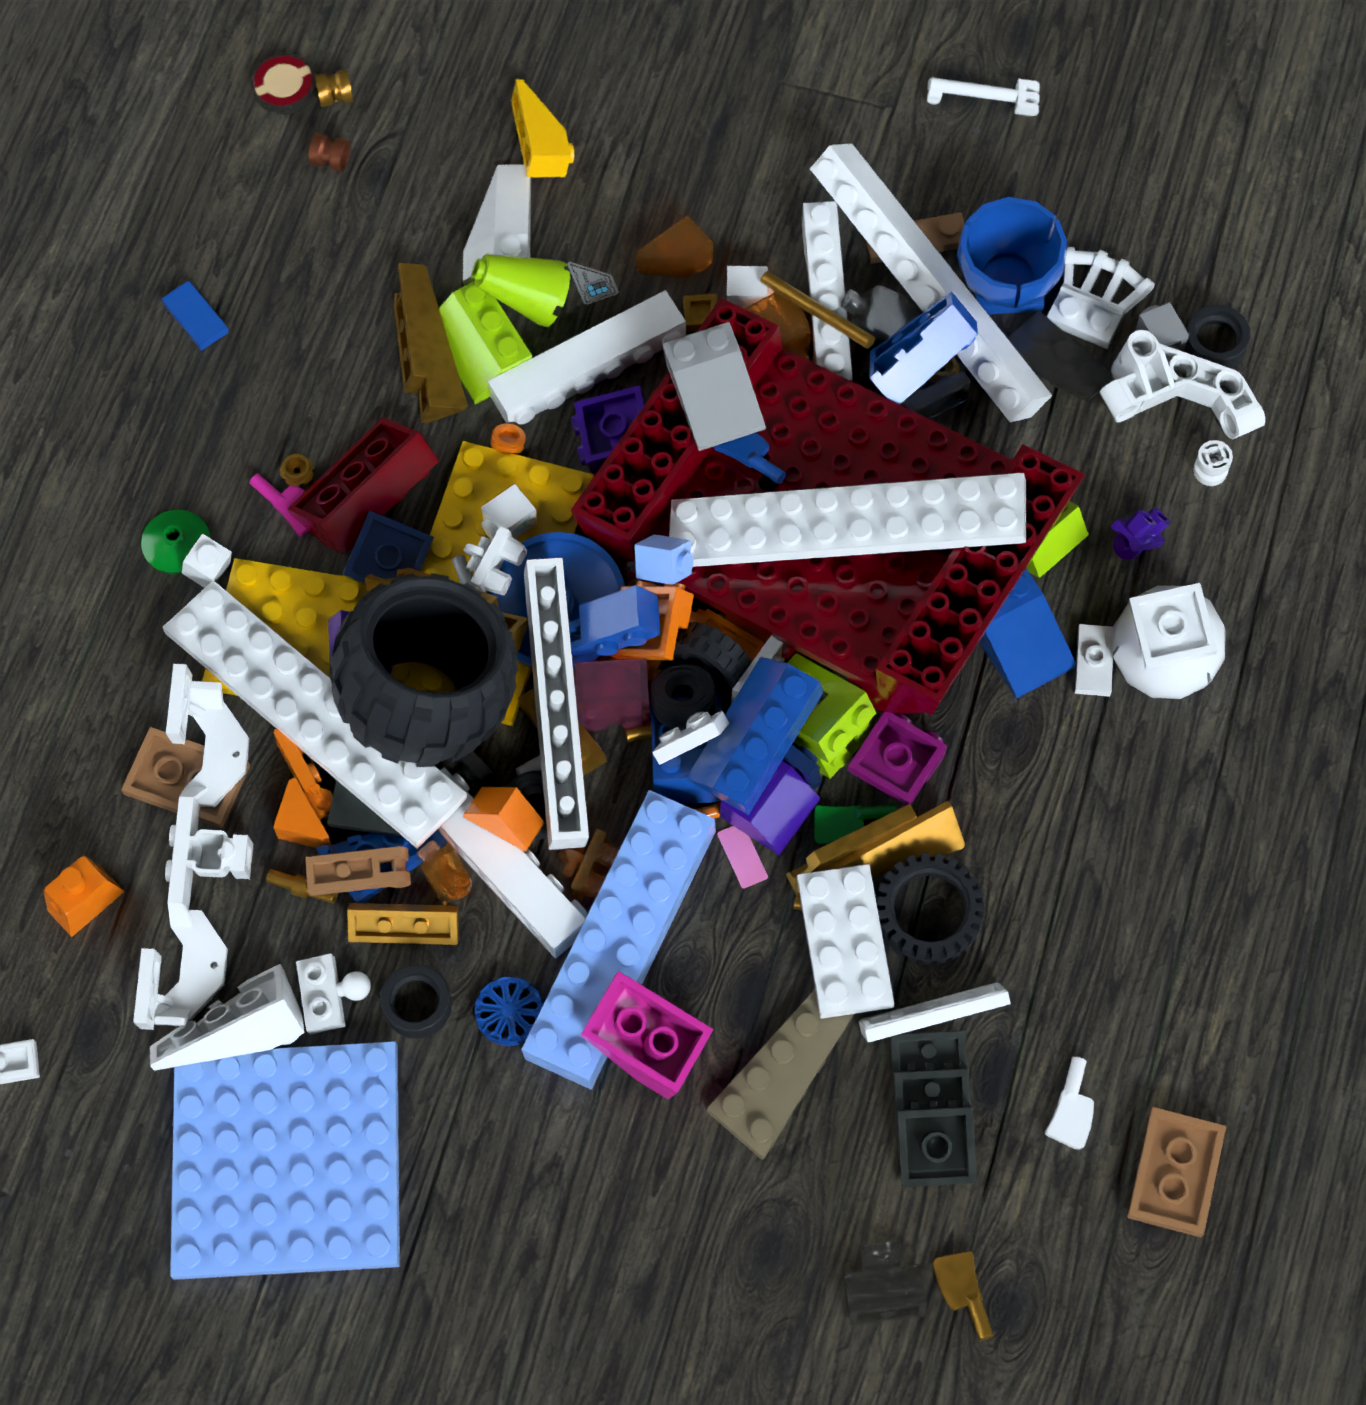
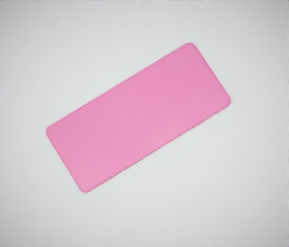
[717,826,768,889]

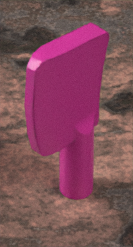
[249,473,308,537]

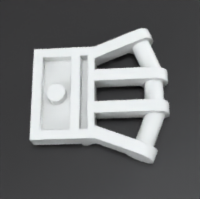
[1046,247,1155,349]

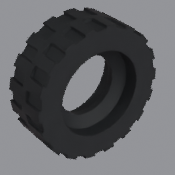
[673,622,752,693]

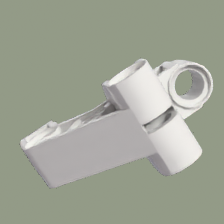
[1100,330,1265,439]

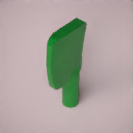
[814,803,897,845]

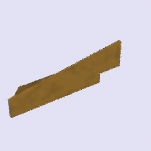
[394,263,468,423]
[786,800,965,895]

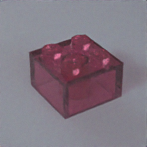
[574,658,650,731]

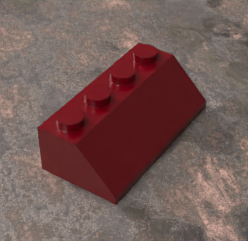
[287,417,439,555]

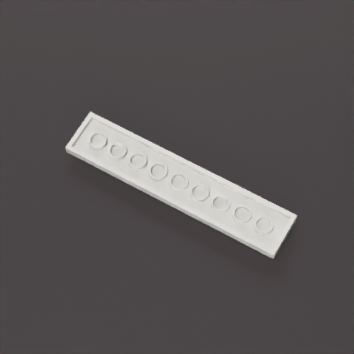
[669,473,1026,567]
[163,581,468,849]

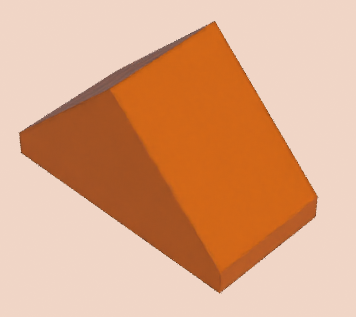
[273,777,332,848]
[463,787,544,852]

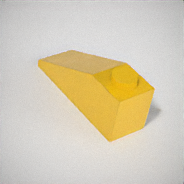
[511,80,574,177]

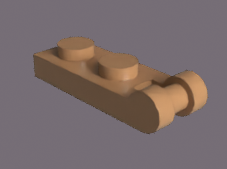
[305,846,411,896]

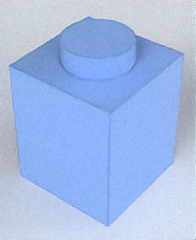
[635,534,693,585]

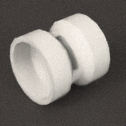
[1193,440,1233,486]

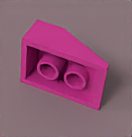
[580,971,714,1099]

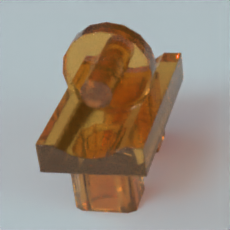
[558,829,621,901]
[417,840,472,905]

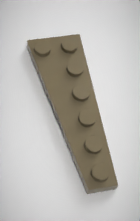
[707,989,855,1160]

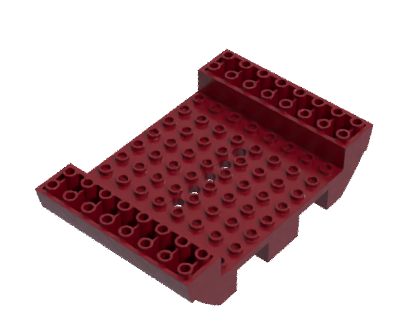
[571,298,1086,715]

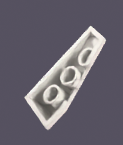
[463,165,531,284]
[150,964,304,1071]

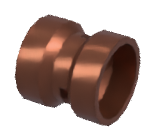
[308,133,350,172]

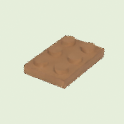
[121,727,250,829]
[1127,1107,1226,1237]

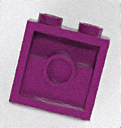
[848,712,947,806]

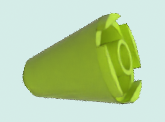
[471,254,570,327]

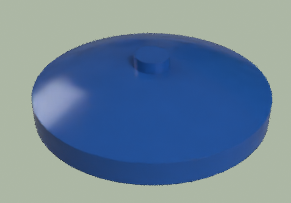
[487,532,625,669]

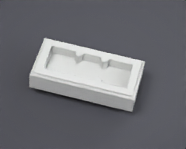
[1075,624,1113,696]

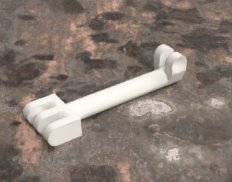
[927,77,1040,116]

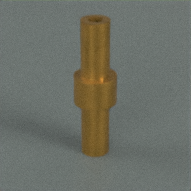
[266,869,338,904]

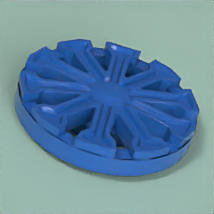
[474,977,543,1046]

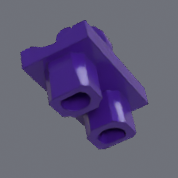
[1111,508,1171,560]

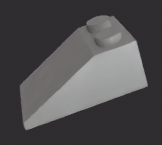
[662,322,766,451]

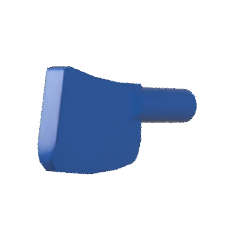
[714,433,786,484]

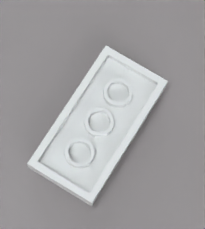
[797,864,894,1019]

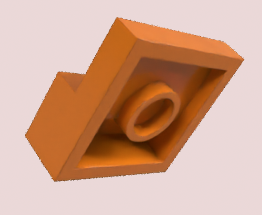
[610,582,694,660]

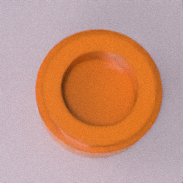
[491,423,526,455]

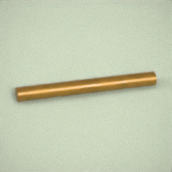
[760,271,875,349]

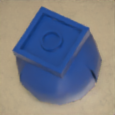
[957,197,1068,314]

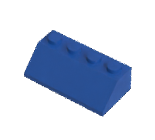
[686,656,823,816]

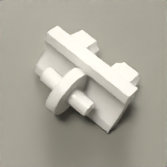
[464,526,527,595]

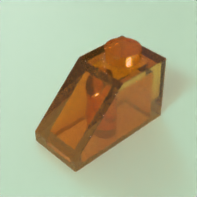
[636,215,713,278]

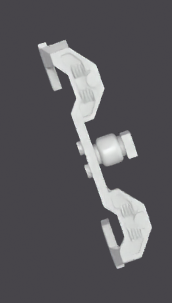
[133,664,253,1030]

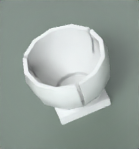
[1112,583,1226,699]

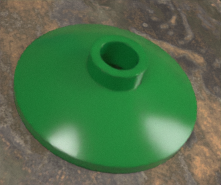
[141,510,211,574]

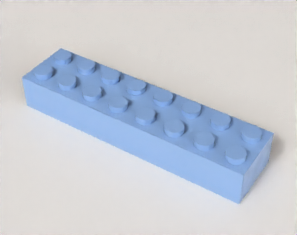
[522,790,716,1090]

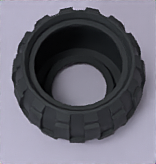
[329,573,518,767]

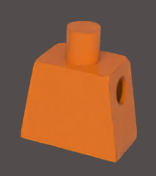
[44,856,124,937]

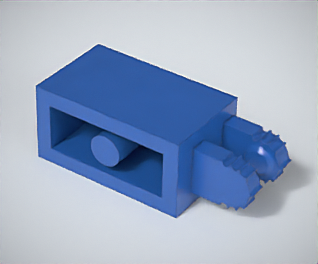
[569,585,661,656]

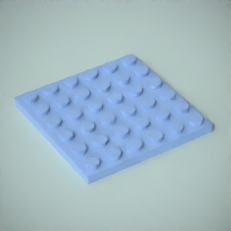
[171,1042,400,1280]

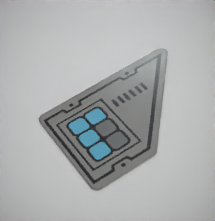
[567,262,619,304]

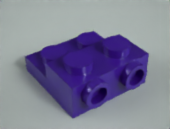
[571,385,645,474]

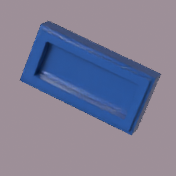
[161,281,229,351]

